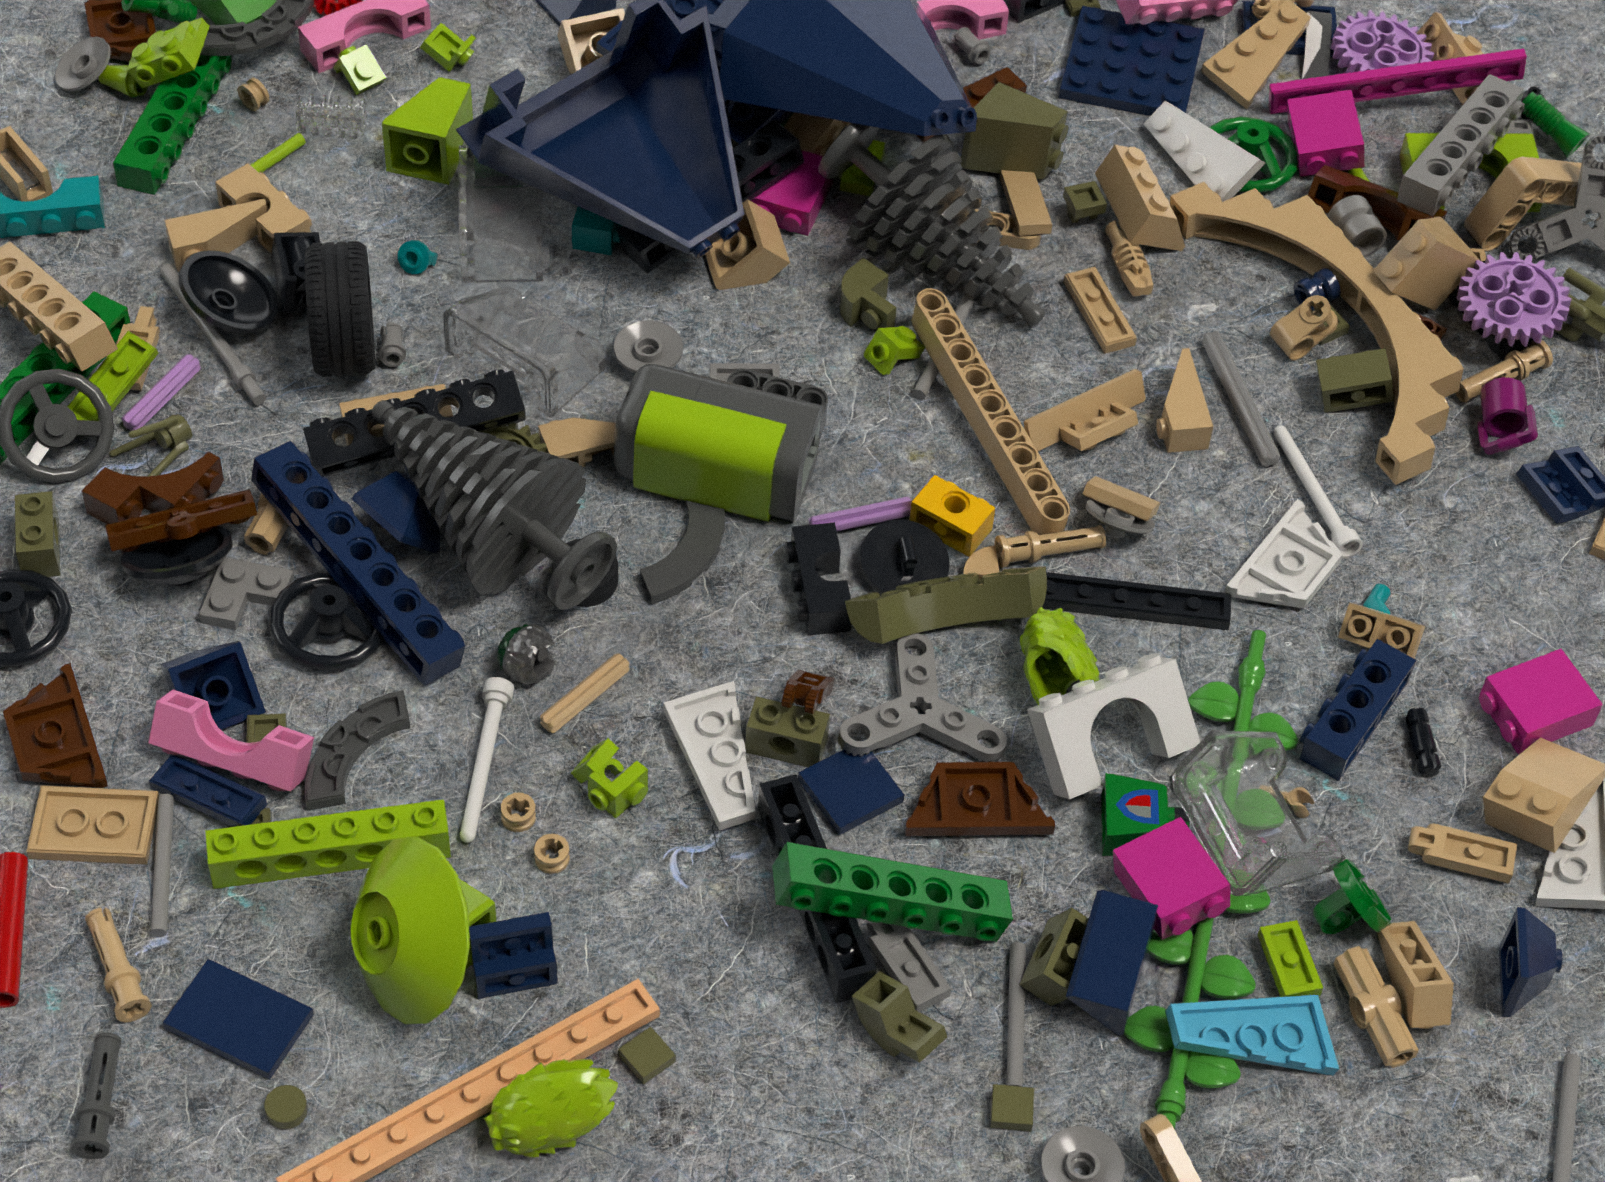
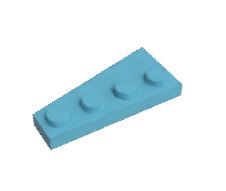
[1165,995,1339,1076]

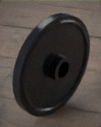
[859,520,950,594]

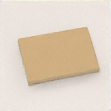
[26,785,159,865]

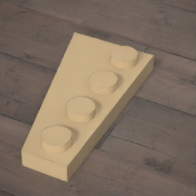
[1201,0,1311,109]

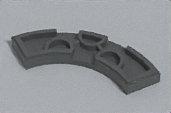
[200,0,314,56]
[640,500,725,604]
[305,690,410,811]

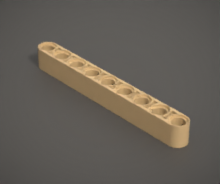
[911,288,1070,535]

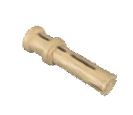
[1456,340,1553,403]
[994,525,1106,568]
[85,908,152,1022]

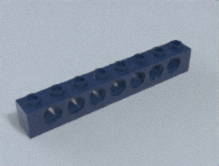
[251,441,466,686]

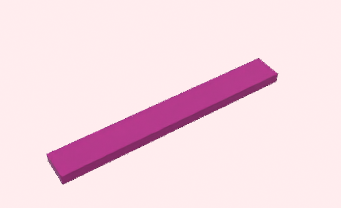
[1268,48,1527,114]

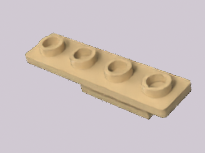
[1417,12,1483,105]
[1024,369,1146,451]

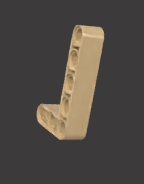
[1464,157,1581,251]

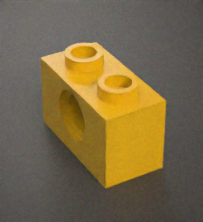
[909,475,996,557]

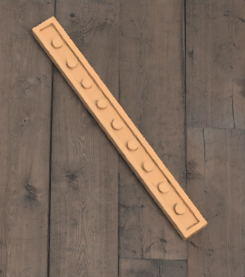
[276,979,660,1182]

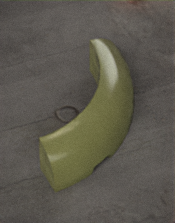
[845,566,1047,644]

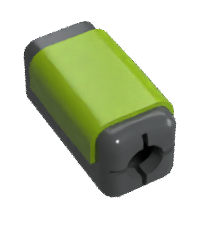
[614,364,828,522]

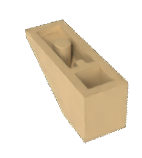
[164,199,267,272]
[1156,348,1213,453]
[538,417,615,467]
[1377,921,1454,1029]

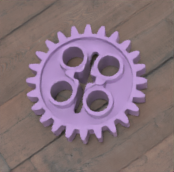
[1331,10,1434,73]
[1457,252,1571,347]

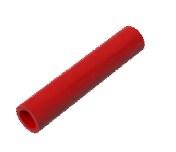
[0,852,28,1008]

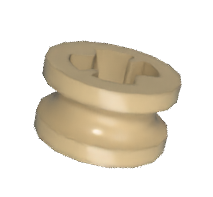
[237,78,270,111]
[501,793,536,832]
[534,833,570,874]

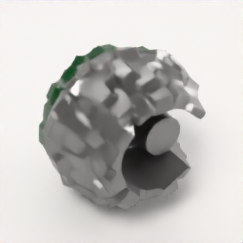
[497,624,555,685]

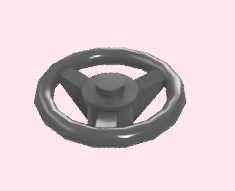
[0,368,114,483]

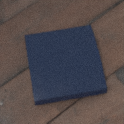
[1516,446,1605,524]
[469,912,558,999]

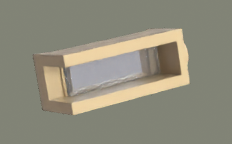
[0,126,53,201]

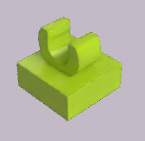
[571,738,624,784]

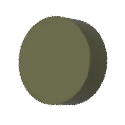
[264,1085,308,1129]

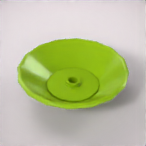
[350,837,470,1024]

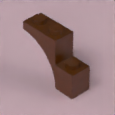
[82,451,224,525]

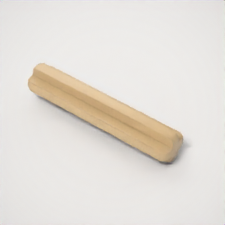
[540,653,630,733]

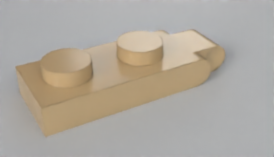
[1408,824,1517,883]

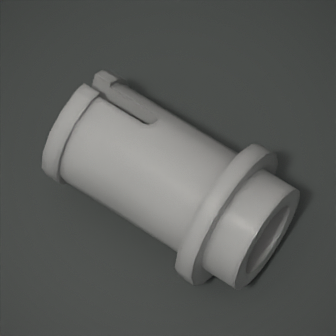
[953,27,991,64]
[378,323,406,367]

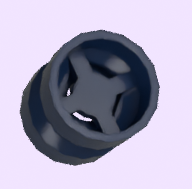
[1293,268,1341,311]

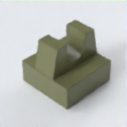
[1063,181,1107,223]

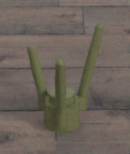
[109,414,193,476]

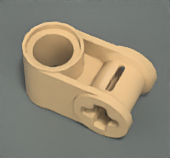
[1270,295,1338,360]

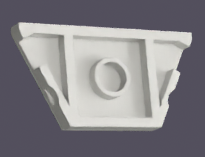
[1225,499,1343,609]

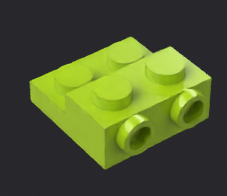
[127,17,210,88]

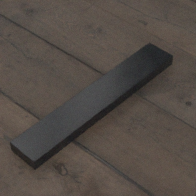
[1042,572,1231,630]

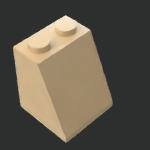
[1373,217,1479,311]

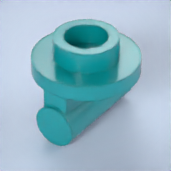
[397,240,438,274]

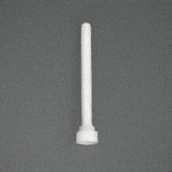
[1274,425,1363,559]
[460,677,514,843]

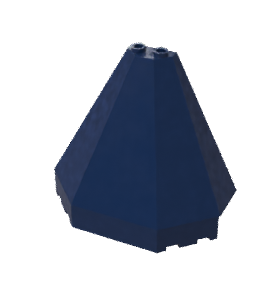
[456,0,744,258]
[708,0,977,136]

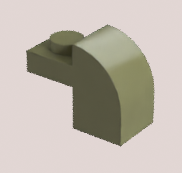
[840,258,897,331]
[852,971,947,1063]

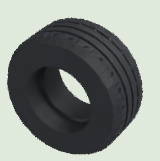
[305,241,375,377]

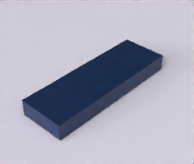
[149,754,268,827]

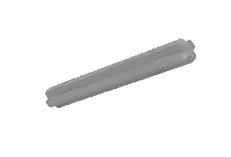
[1202,331,1280,467]

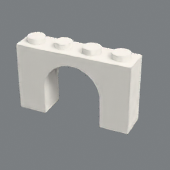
[1027,653,1201,799]

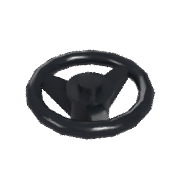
[0,569,72,667]
[269,572,384,670]

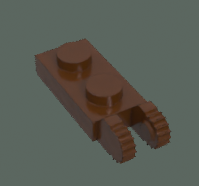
[781,669,835,714]

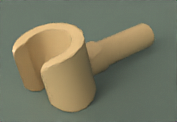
[1259,786,1315,818]

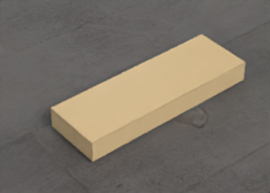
[1000,170,1052,236]
[1063,267,1137,354]

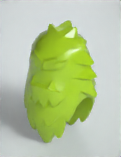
[1020,607,1100,705]
[484,1059,618,1157]

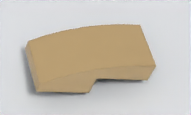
[1338,603,1425,659]

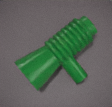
[121,0,197,24]
[1522,92,1590,158]

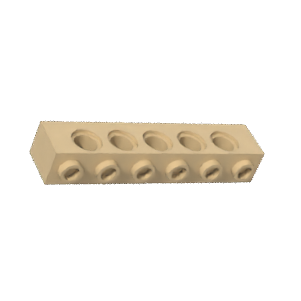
[0,241,118,372]

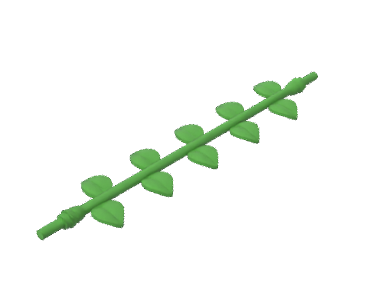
[1124,630,1298,1129]

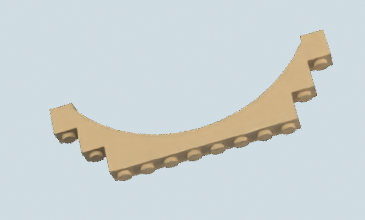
[1170,182,1464,485]

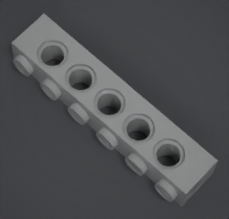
[1397,74,1525,216]

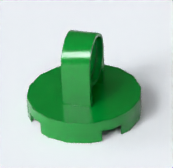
[1313,858,1392,934]

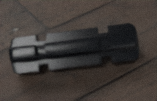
[1405,707,1441,777]

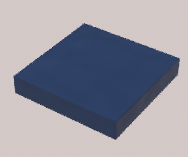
[798,740,905,835]

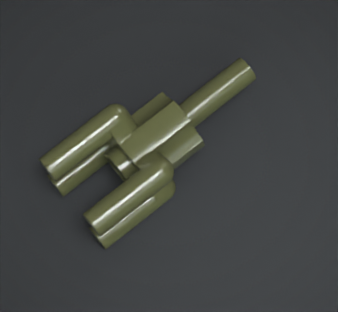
[1554,267,1605,342]

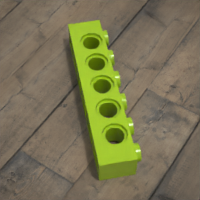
[205,799,451,889]

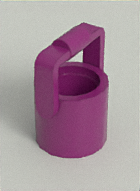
[1477,377,1538,455]

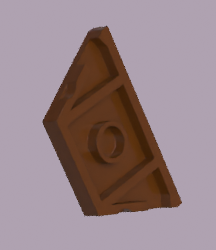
[84,0,156,62]
[3,663,108,788]
[905,762,1055,836]

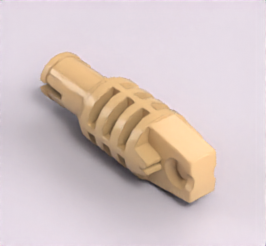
[1105,220,1153,296]

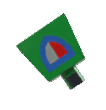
[1100,773,1190,856]

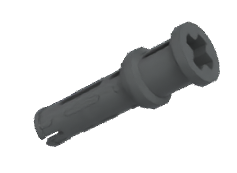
[71,1033,122,1159]

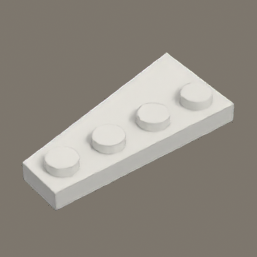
[1143,101,1265,202]
[664,681,756,831]
[1535,778,1605,909]

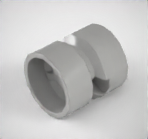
[1328,195,1387,257]

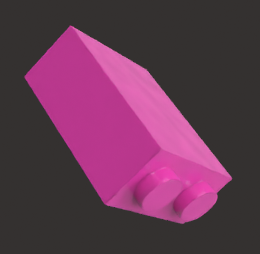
[1287,90,1365,177]
[751,151,833,236]
[1478,648,1603,755]
[1113,817,1231,940]

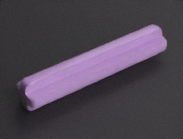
[122,354,201,431]
[809,497,912,531]

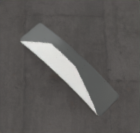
[1302,11,1332,79]

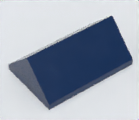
[1066,890,1158,1036]

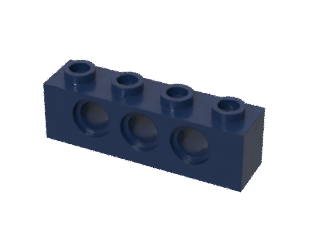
[1299,639,1416,781]

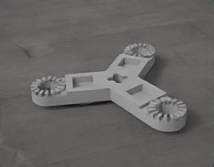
[1509,135,1605,260]
[838,633,1007,762]

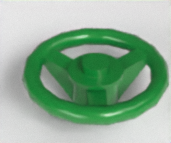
[1209,116,1298,193]

